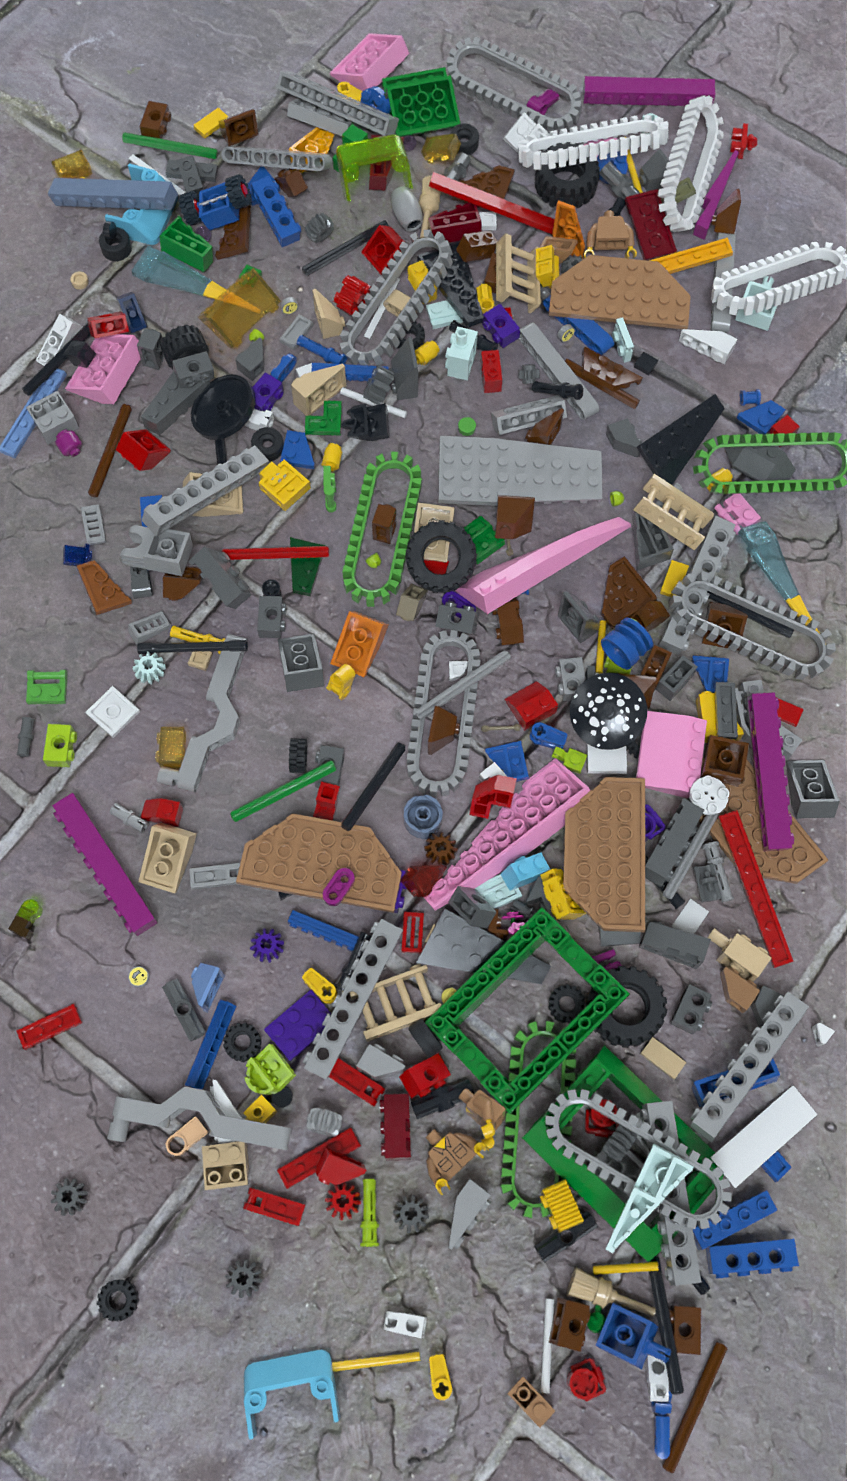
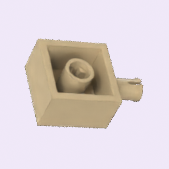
[708,928,771,982]

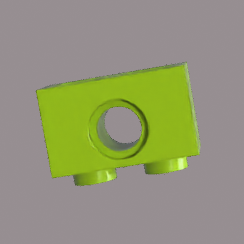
[43,724,77,767]

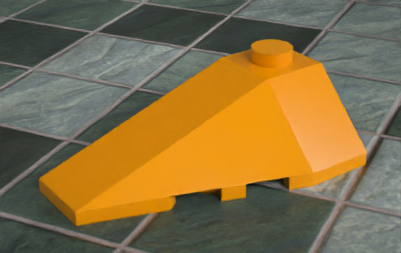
[289,127,335,173]

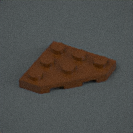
[452,165,515,209]
[601,556,657,629]

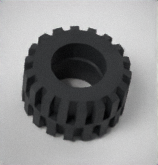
[160,325,209,370]

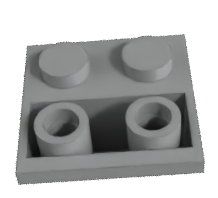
[26,391,79,444]
[356,1044,406,1082]

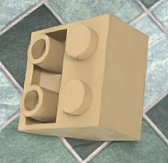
[202,1142,249,1191]

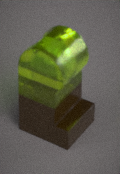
[8,899,43,941]

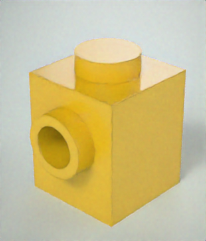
[243,1095,277,1124]

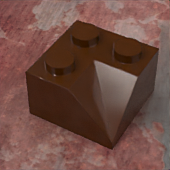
[700,735,749,787]

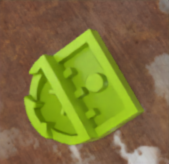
[245,1043,296,1095]

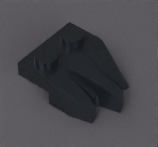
[341,403,389,441]

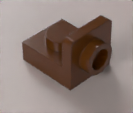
[488,909,508,940]

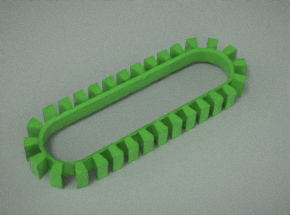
[693,432,847,494]
[342,452,422,607]
[500,1021,576,1218]

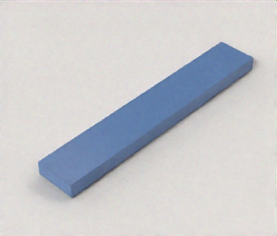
[0,368,67,458]

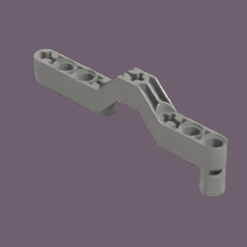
[157,634,247,793]
[107,1087,292,1150]

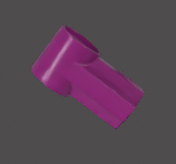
[526,88,559,115]

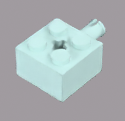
[735,276,777,331]
[445,327,478,380]

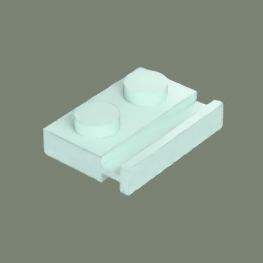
[426,300,463,329]
[612,318,634,362]
[475,874,522,909]

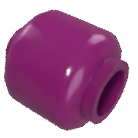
[55,429,82,457]

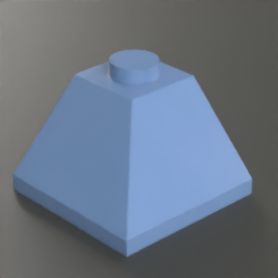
[191,963,225,1013]

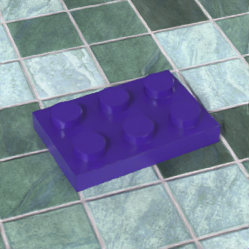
[264,990,332,1062]

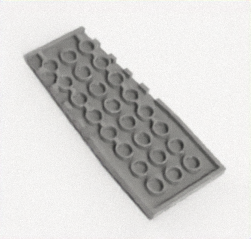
[438,436,602,506]

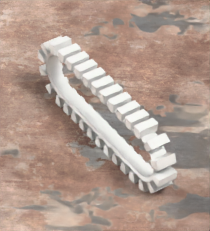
[658,95,724,232]
[518,115,668,170]
[711,242,847,316]

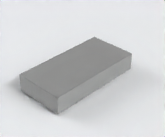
[280,314,314,350]

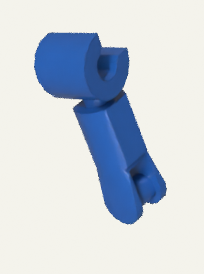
[651,1391,672,1459]

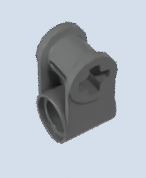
[130,566,153,599]

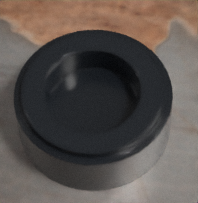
[103,221,116,240]
[272,1087,293,1108]

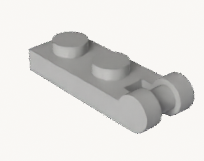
[189,863,240,890]

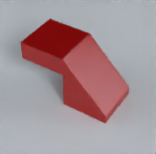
[313,782,340,821]

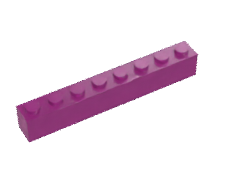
[583,76,716,106]
[747,692,794,852]
[52,792,157,936]

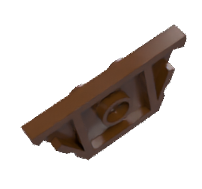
[582,347,643,391]

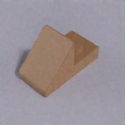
[540,236,577,265]

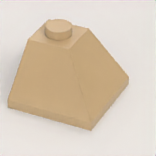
[312,289,345,339]

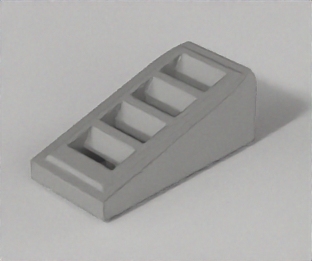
[81,505,106,546]
[128,611,171,645]

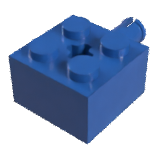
[595,1303,671,1370]

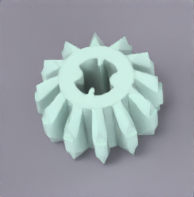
[133,651,166,684]

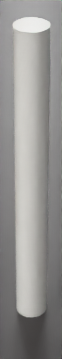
[340,387,407,418]
[541,1299,554,1393]

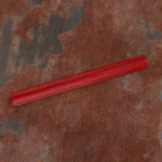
[222,546,330,560]

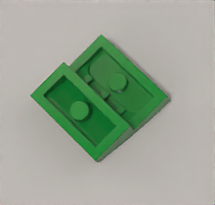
[464,516,505,565]

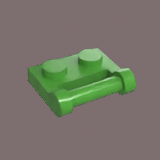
[323,466,337,513]
[26,670,67,704]

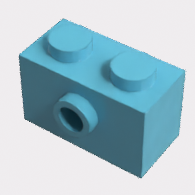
[501,852,551,891]

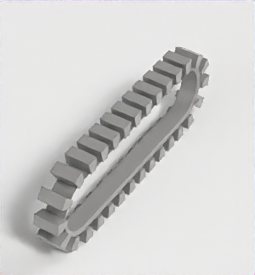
[340,229,453,366]
[669,572,836,680]

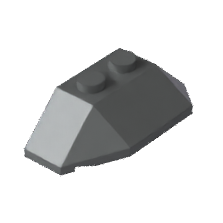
[724,434,796,481]

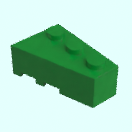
[160,216,213,272]

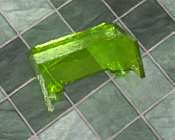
[336,134,413,201]

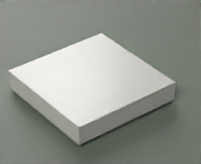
[85,686,140,738]

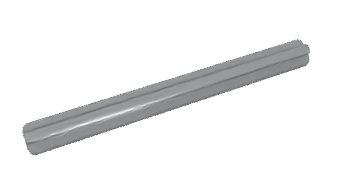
[415,650,511,720]
[663,813,719,899]

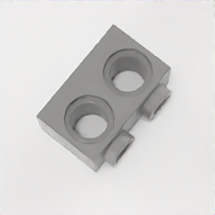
[555,657,585,701]

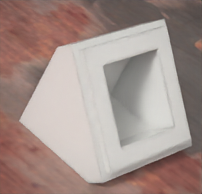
[812,1023,835,1047]

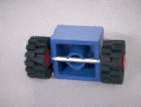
[178,174,252,230]

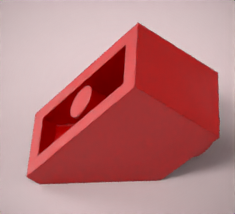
[140,798,183,827]
[315,1147,367,1185]

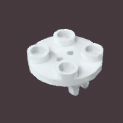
[690,775,729,815]

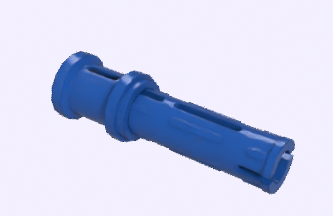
[297,334,347,364]

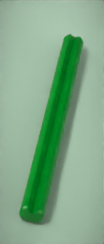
[122,132,218,159]
[230,761,336,822]

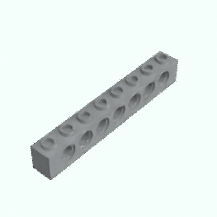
[277,71,399,136]
[142,446,269,536]
[658,516,736,655]
[303,919,403,1080]
[690,992,809,1143]
[640,1101,701,1286]

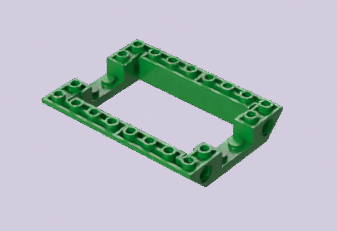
[425,908,630,1114]
[522,1045,724,1262]

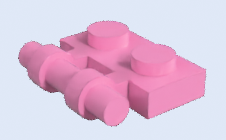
[714,494,761,535]

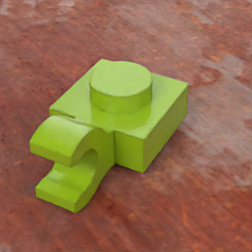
[552,747,587,774]

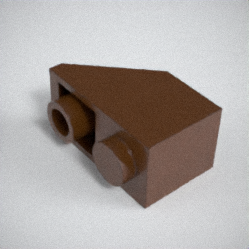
[274,169,308,197]
[630,601,670,632]

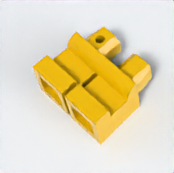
[536,245,559,289]

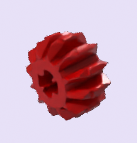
[325,1182,361,1220]

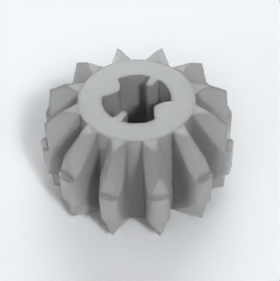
[306,1108,342,1137]

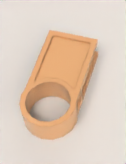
[166,1116,209,1156]

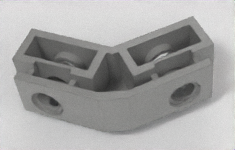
[735,680,802,761]

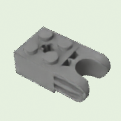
[119,525,193,576]

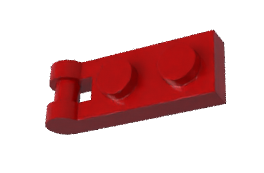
[329,1058,386,1107]
[243,1187,306,1226]

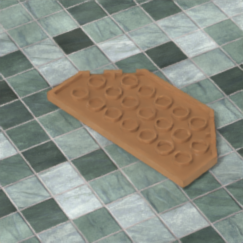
[549,255,691,329]
[699,756,829,884]
[564,777,645,932]
[236,814,402,913]

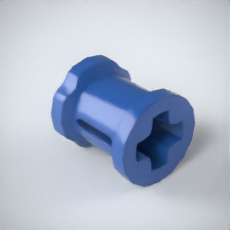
[740,389,761,406]

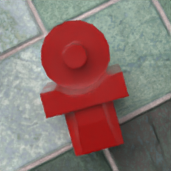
[730,123,758,159]

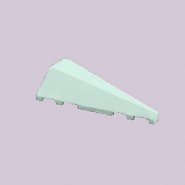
[606,1143,694,1253]

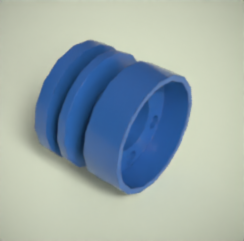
[601,617,653,670]

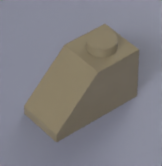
[396,584,428,621]

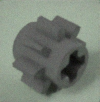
[518,364,539,384]

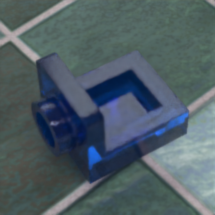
[63,543,92,566]

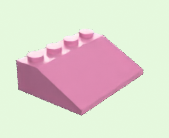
[330,33,409,91]
[65,334,141,404]
[636,711,707,799]

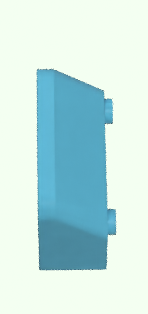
[105,164,178,245]
[244,1349,340,1440]

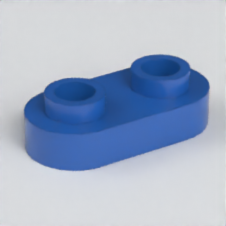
[270,353,297,382]

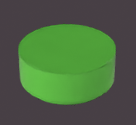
[458,417,476,436]

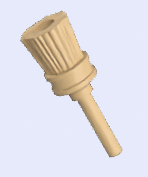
[419,175,441,239]
[567,1267,656,1317]

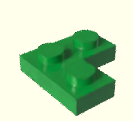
[305,401,342,435]

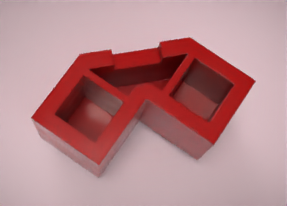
[469,775,516,819]

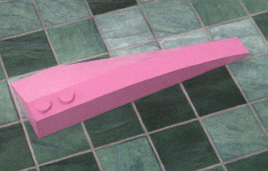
[455,517,631,614]
[424,758,590,910]

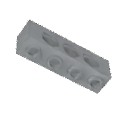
[491,395,567,435]

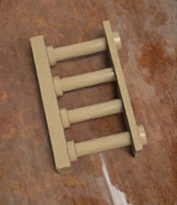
[496,233,541,314]
[634,474,714,550]
[350,964,442,1042]

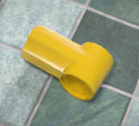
[476,284,494,314]

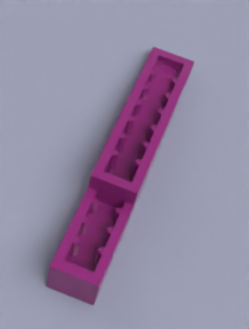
[693,150,739,240]

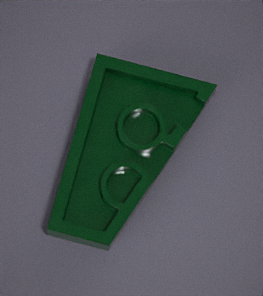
[290,537,325,597]

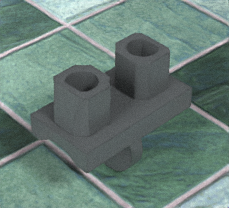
[693,864,722,903]

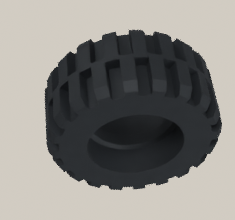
[535,142,600,208]
[406,520,477,594]
[586,966,667,1048]

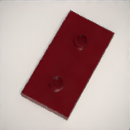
[625,189,677,261]

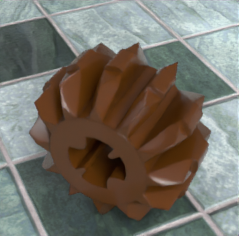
[424,832,458,866]

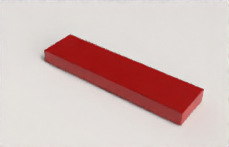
[277,1128,361,1189]

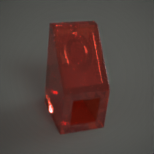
[401,865,447,897]

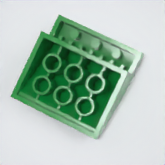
[381,67,461,137]

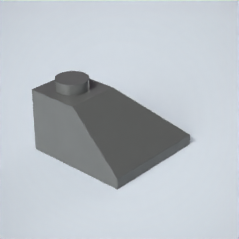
[638,149,670,191]

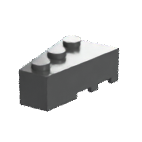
[639,921,711,969]

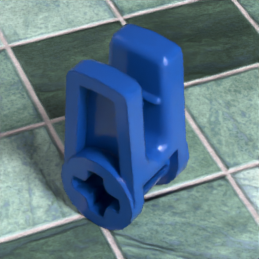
[530,722,568,749]

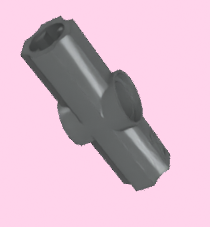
[444,152,471,182]
[600,161,640,199]
[162,979,206,1042]

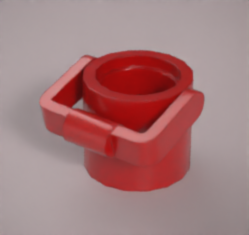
[585,1099,619,1137]
[567,1357,607,1402]

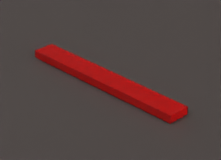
[429,172,555,235]
[718,810,794,968]

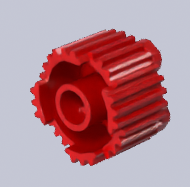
[333,275,371,316]

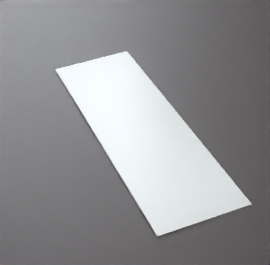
[711,1086,817,1188]

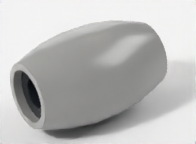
[391,186,423,232]

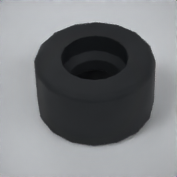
[99,227,132,261]

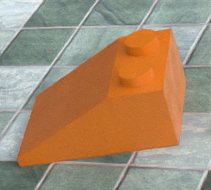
[330,611,389,677]

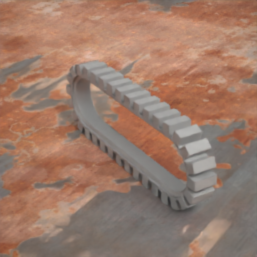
[447,37,582,134]
[407,630,480,797]
[545,1089,732,1229]

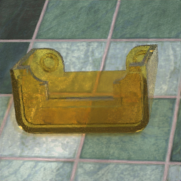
[198,268,281,348]

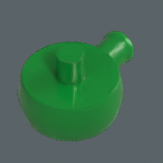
[587,1305,606,1334]

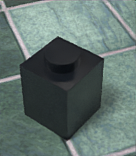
[64,340,96,368]

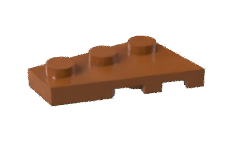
[77,560,132,615]

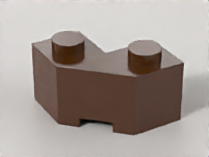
[492,597,524,645]

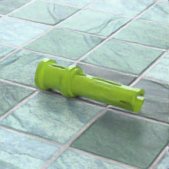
[360,1179,379,1247]

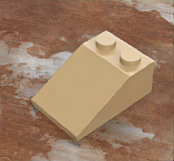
[291,364,346,416]
[183,472,243,517]
[414,503,455,563]
[138,822,197,893]

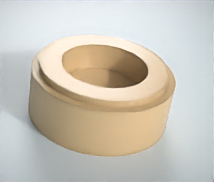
[70,271,89,289]

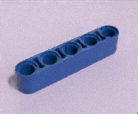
[543,295,614,355]

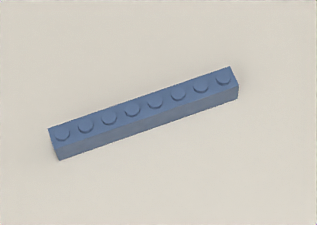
[48,178,178,210]

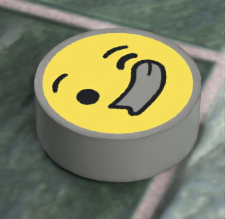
[280,297,298,314]
[558,324,575,342]
[128,966,150,988]

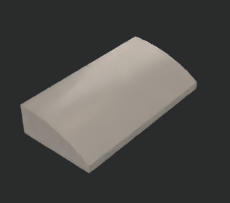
[287,98,358,136]

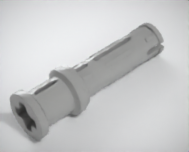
[702,841,734,902]

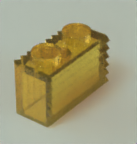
[421,134,461,163]
[51,149,92,179]
[155,727,186,769]

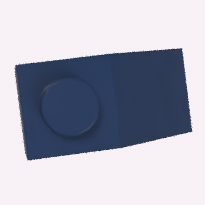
[116,292,147,333]

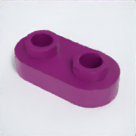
[323,868,355,906]

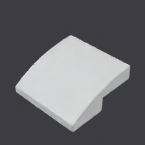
[503,112,550,152]
[587,744,627,774]

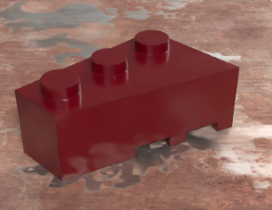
[428,203,482,243]

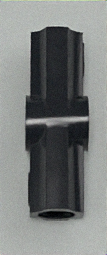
[411,1079,475,1120]
[534,1210,598,1263]

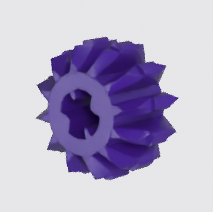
[250,928,284,963]

